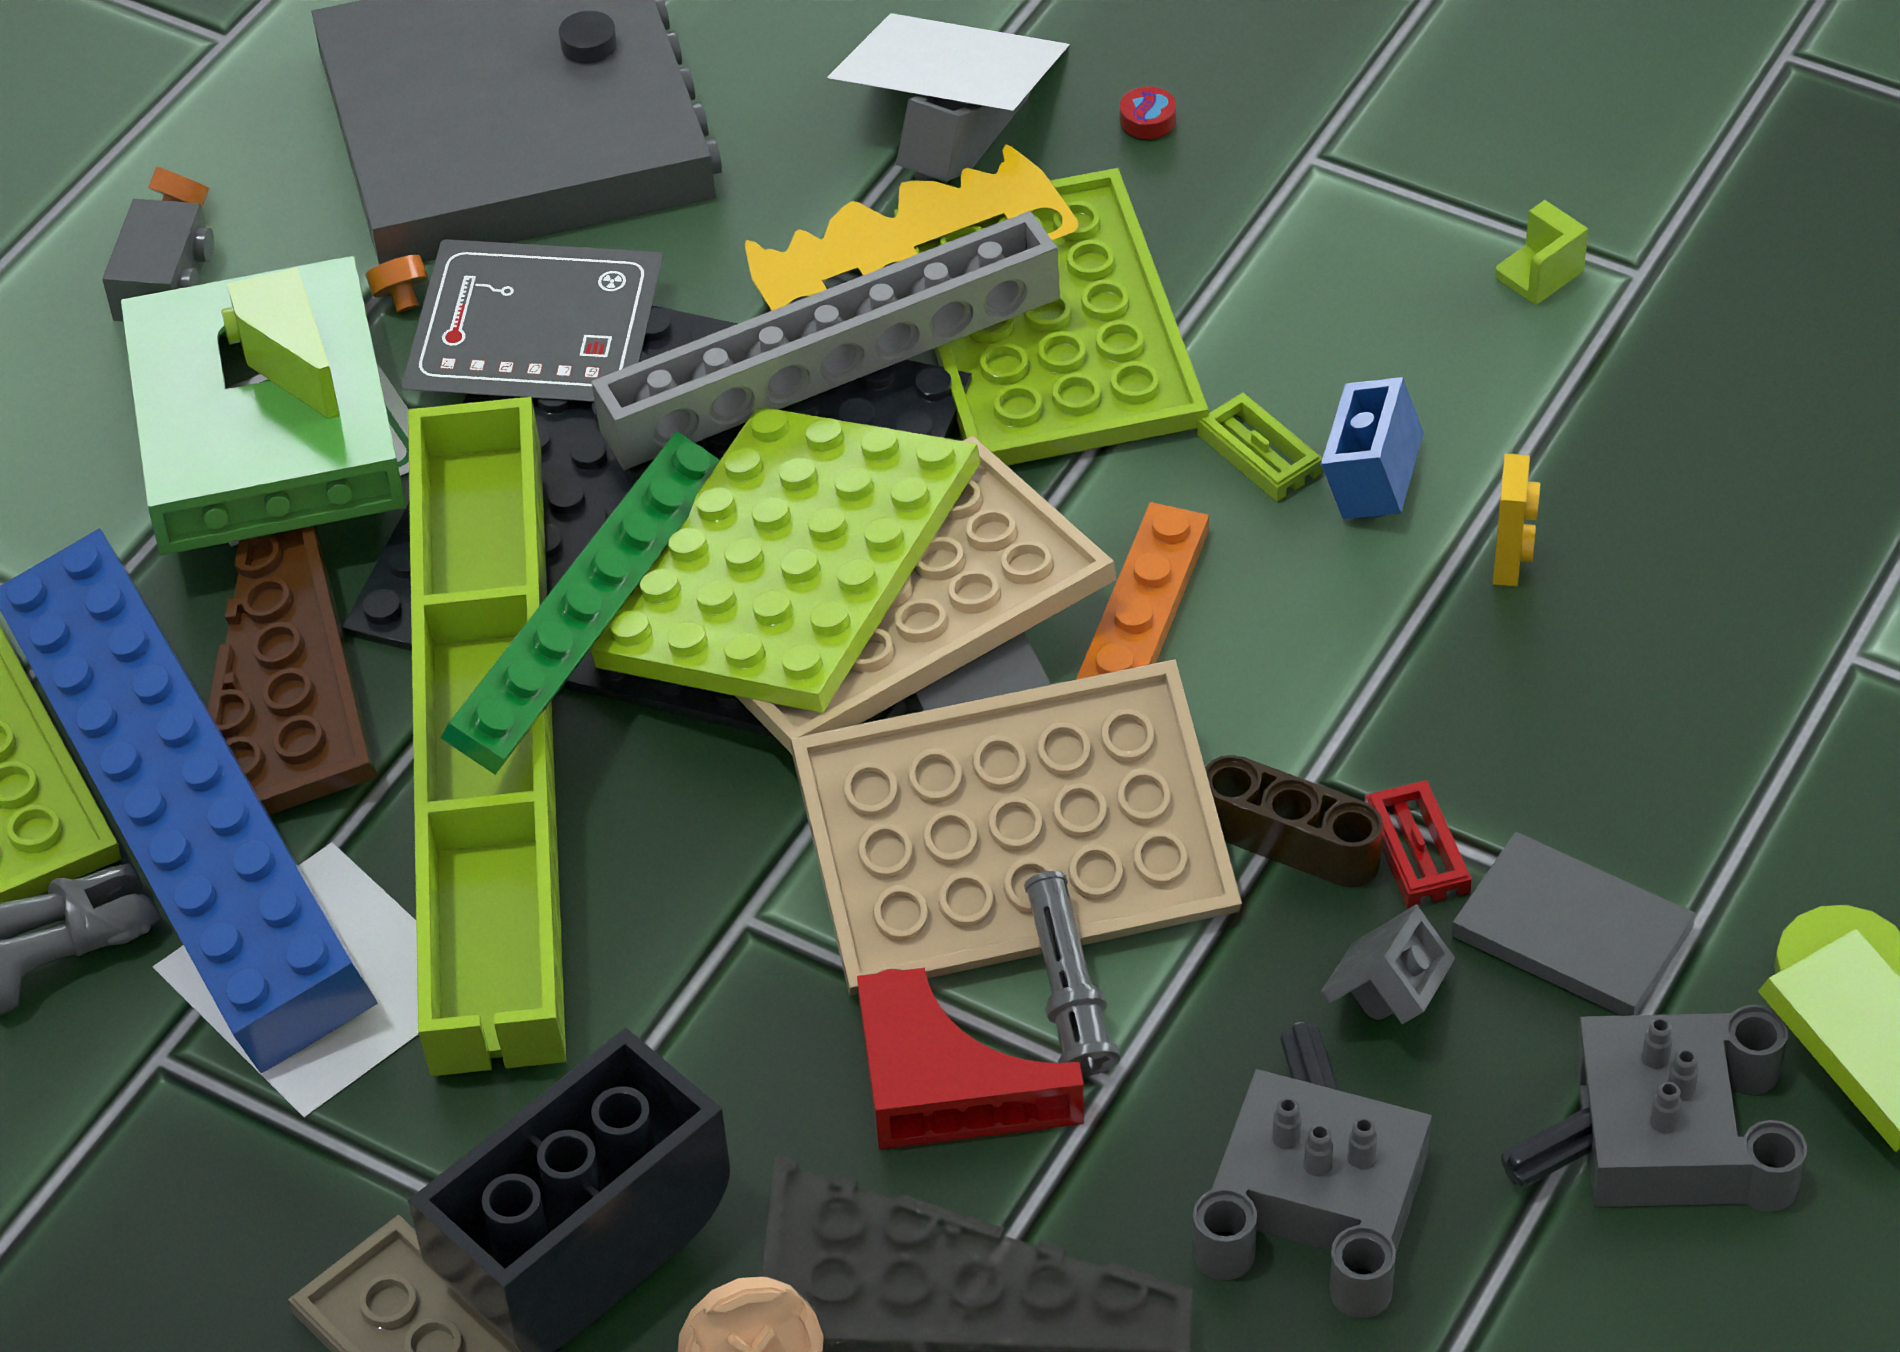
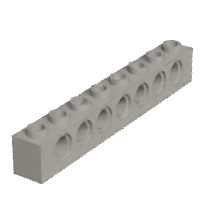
[591,211,1060,470]

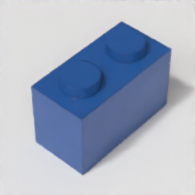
[1321,377,1424,519]

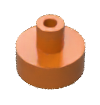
[148,166,210,209]
[365,255,428,313]

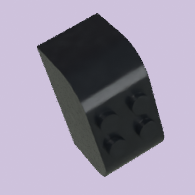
[408,1027,730,1352]

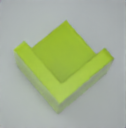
[1495,200,1588,305]

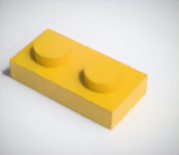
[1493,453,1540,587]

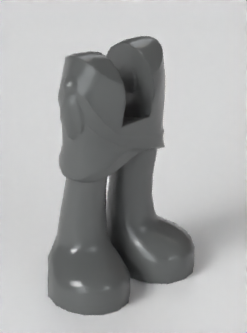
[0,863,161,1016]

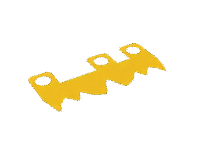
[745,144,1079,311]

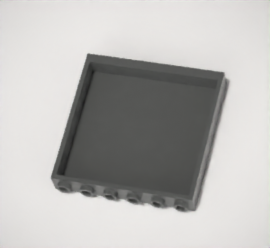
[311,0,722,265]

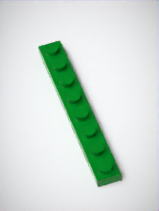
[440,431,720,775]

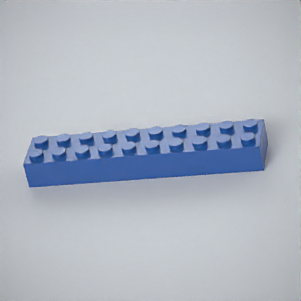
[0,528,378,1074]

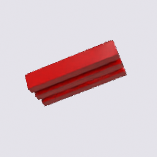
[1365,780,1472,909]

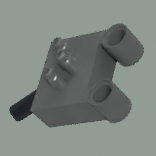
[1501,1004,1807,1212]
[1192,1021,1432,1319]

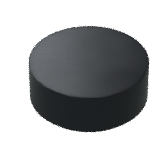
[559,11,617,63]

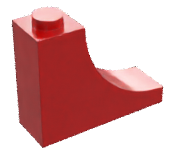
[857,968,1084,1150]

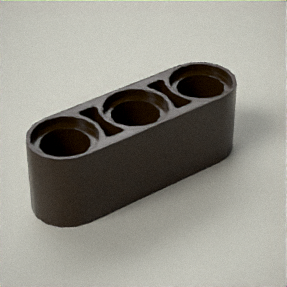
[1205,755,1383,887]

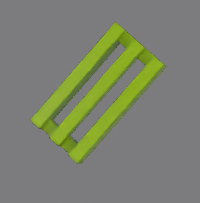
[1197,392,1323,502]

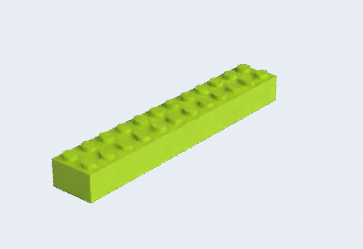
[408,397,566,1076]

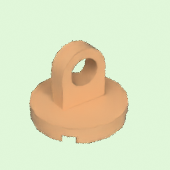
[678,1277,824,1352]

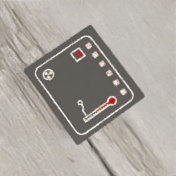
[401,239,663,402]

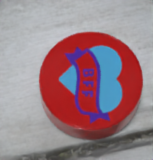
[1120,86,1176,139]

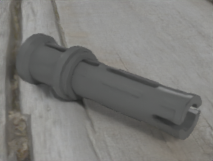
[1024,871,1121,1077]

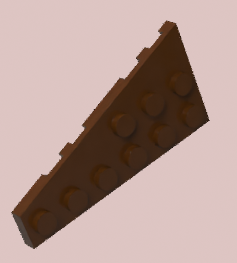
[207,525,377,815]

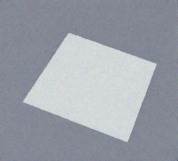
[827,13,1070,111]
[153,842,419,1117]

